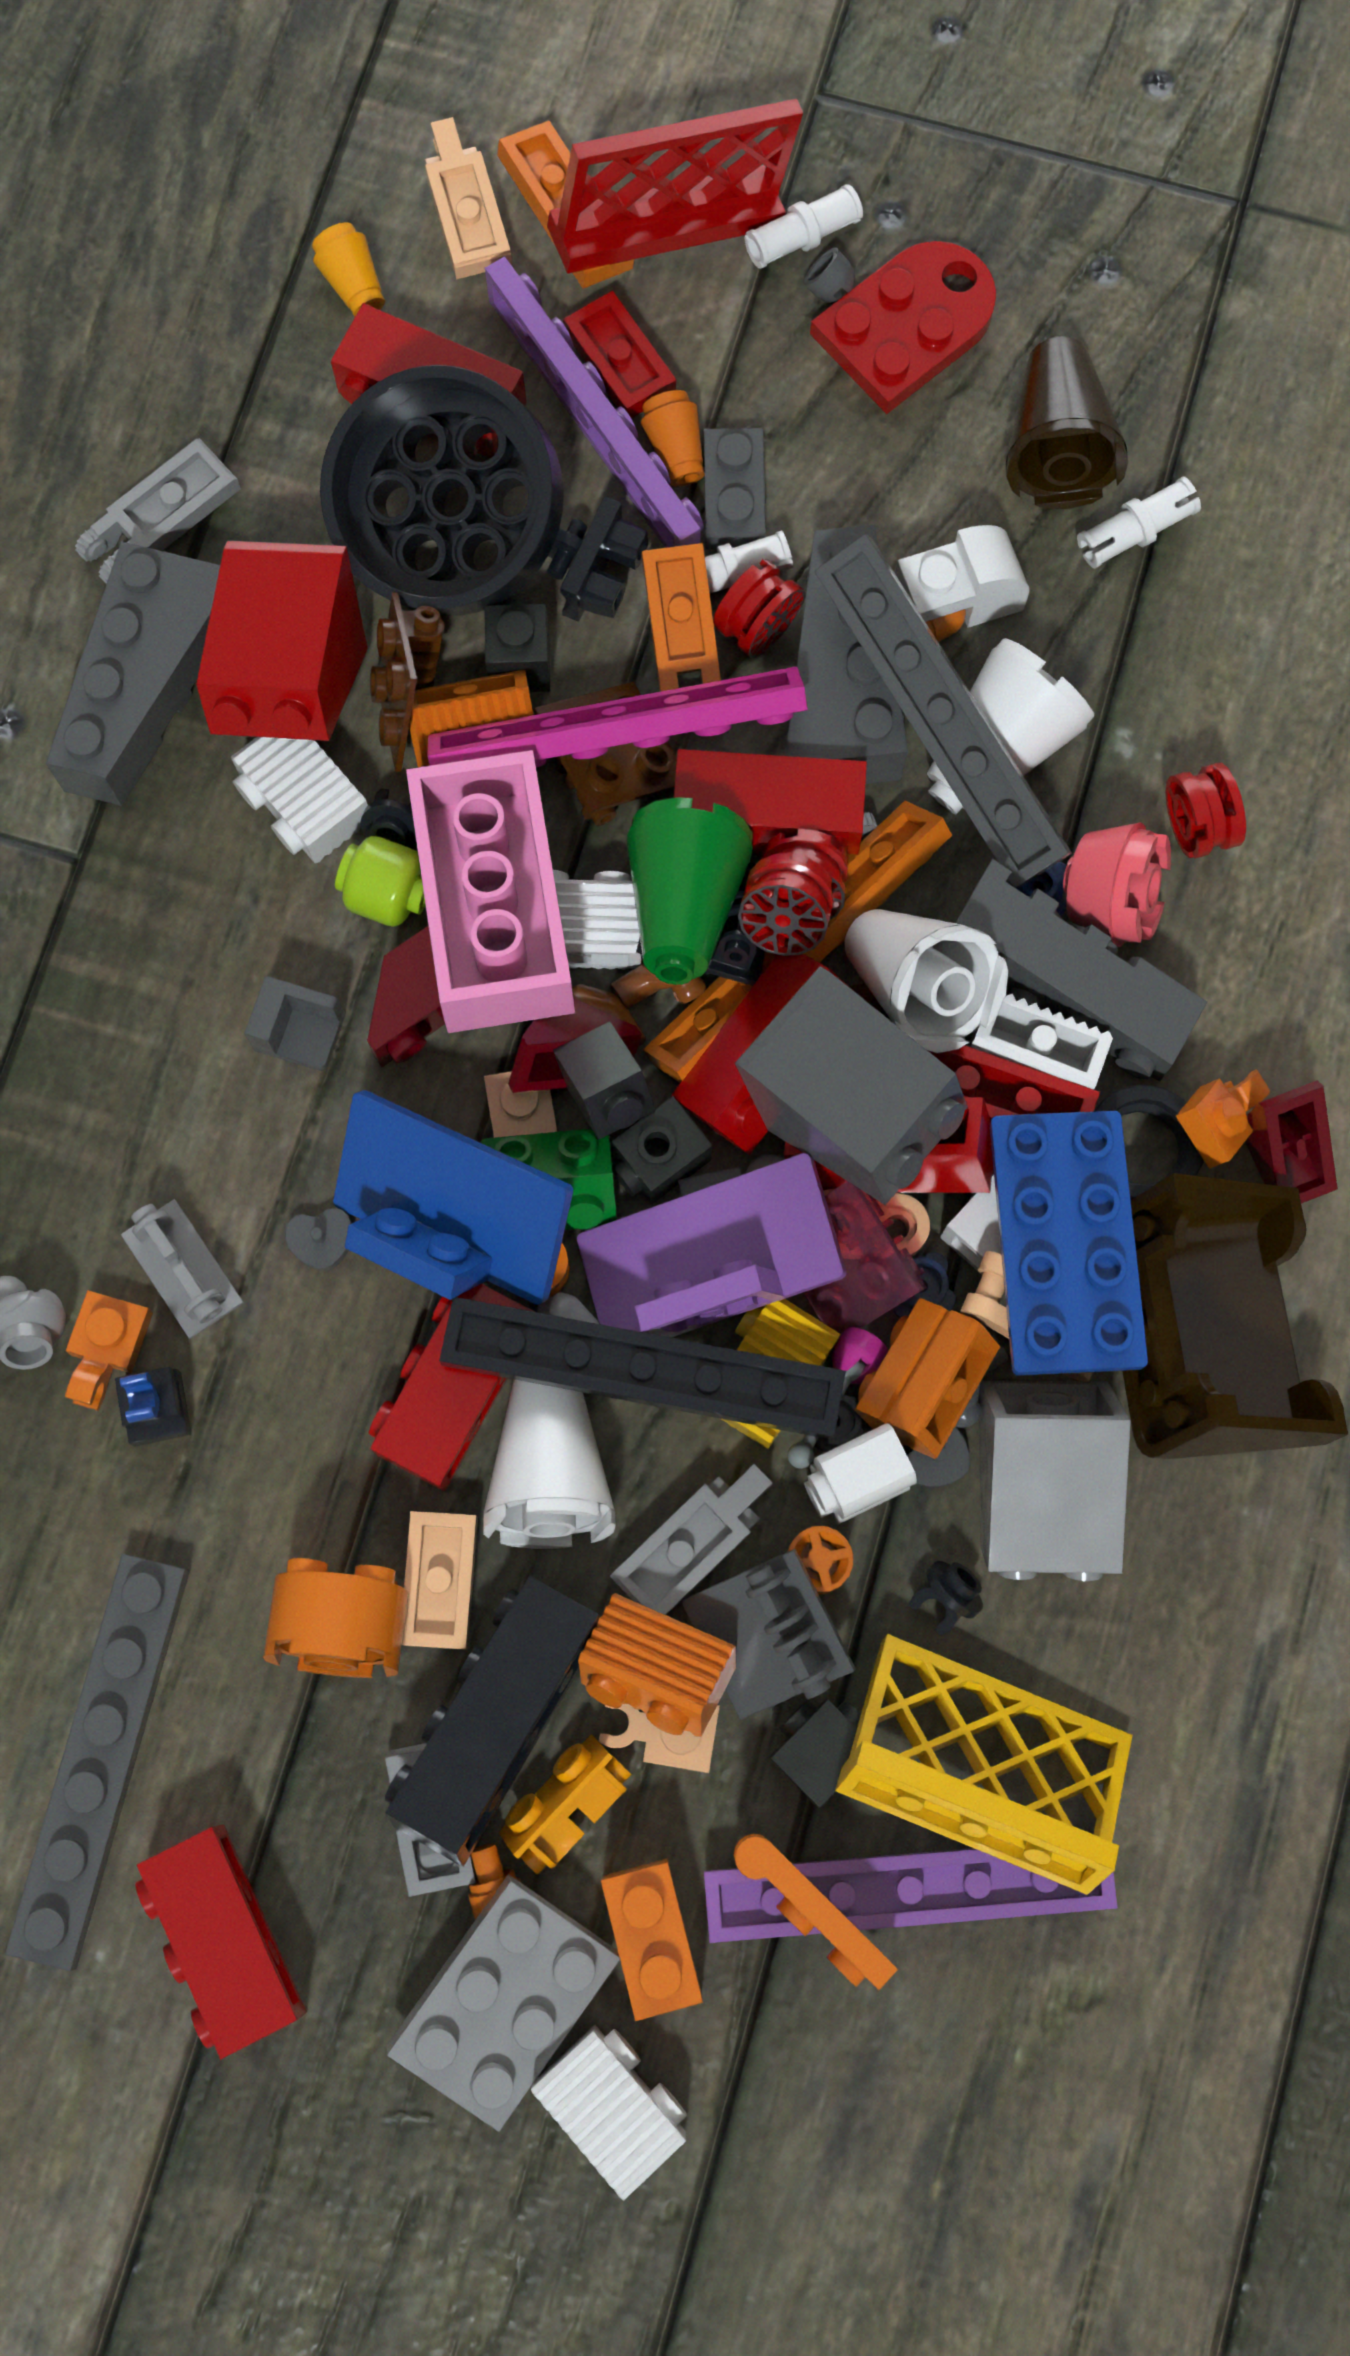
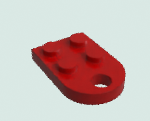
[810,241,996,414]

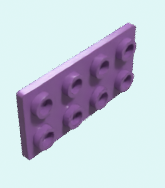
[577,1153,847,1338]

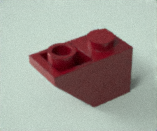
[367,925,445,1067]

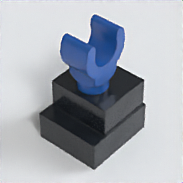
[115,1367,192,1447]

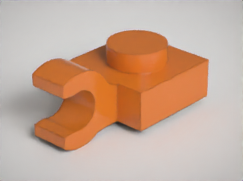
[1176,1069,1270,1169]
[65,1290,153,1411]

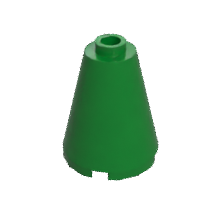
[627,797,753,985]

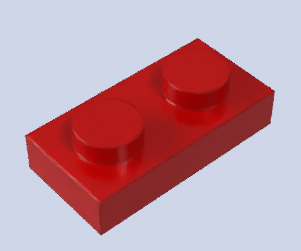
[563,290,676,418]

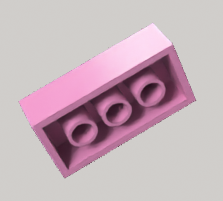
[406,750,575,1033]

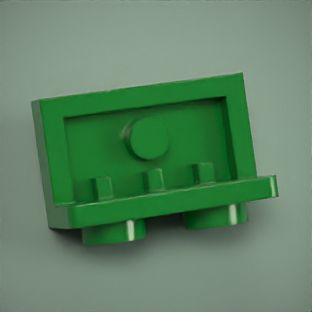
[481,1129,617,1230]

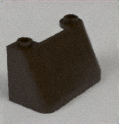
[1122,1173,1348,1459]

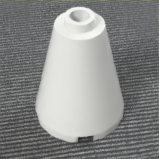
[927,638,1094,815]
[845,909,1008,1053]
[482,1380,616,1549]

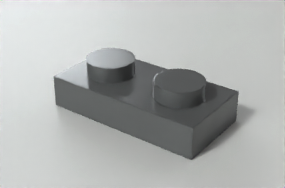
[704,428,766,549]

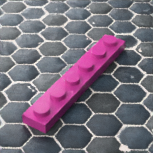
[428,666,808,768]

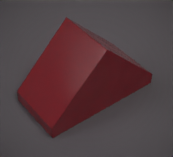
[508,998,642,1093]
[1245,1080,1338,1204]

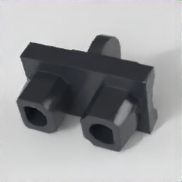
[547,496,648,622]

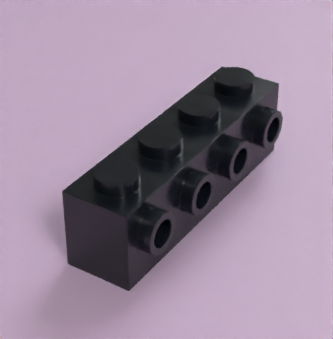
[385,1576,599,1867]

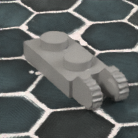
[75,438,241,584]

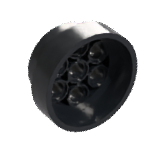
[320,365,564,616]

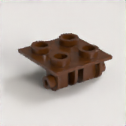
[370,593,444,772]
[533,682,677,826]

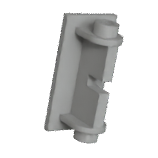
[121,1199,244,1339]

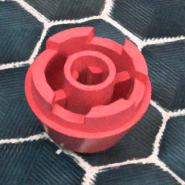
[1063,822,1171,947]

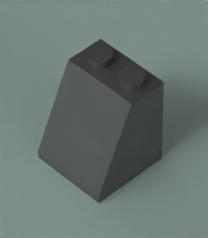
[735,967,968,1205]

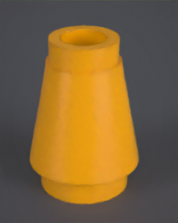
[312,222,385,317]

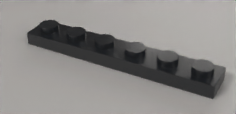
[439,1297,846,1440]

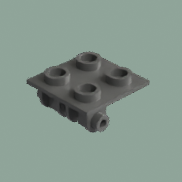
[681,1549,856,1720]

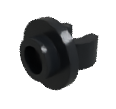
[360,788,417,849]
[909,1561,983,1635]

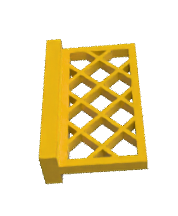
[835,1634,1133,1895]

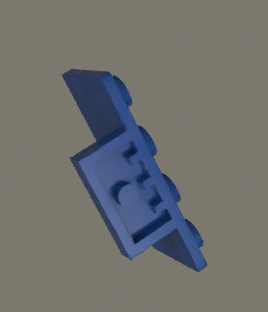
[333,1090,573,1305]
[989,1111,1148,1375]

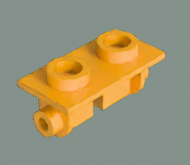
[498,1734,632,1874]

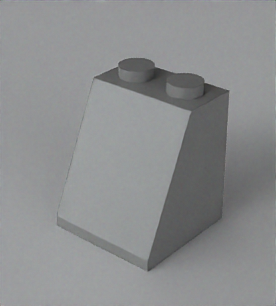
[979,1379,1131,1581]

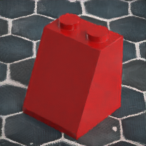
[196,541,368,741]

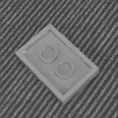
[386,1874,620,2132]

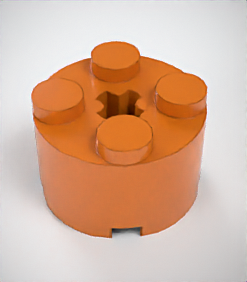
[263,1558,409,1678]

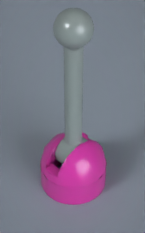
[787,1327,888,1469]

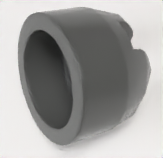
[803,248,856,303]

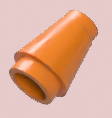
[641,390,705,487]

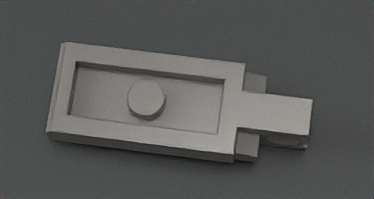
[610,1464,773,1615]

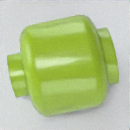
[335,836,426,927]

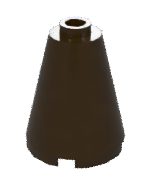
[1006,336,1128,509]

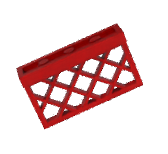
[547,98,803,274]

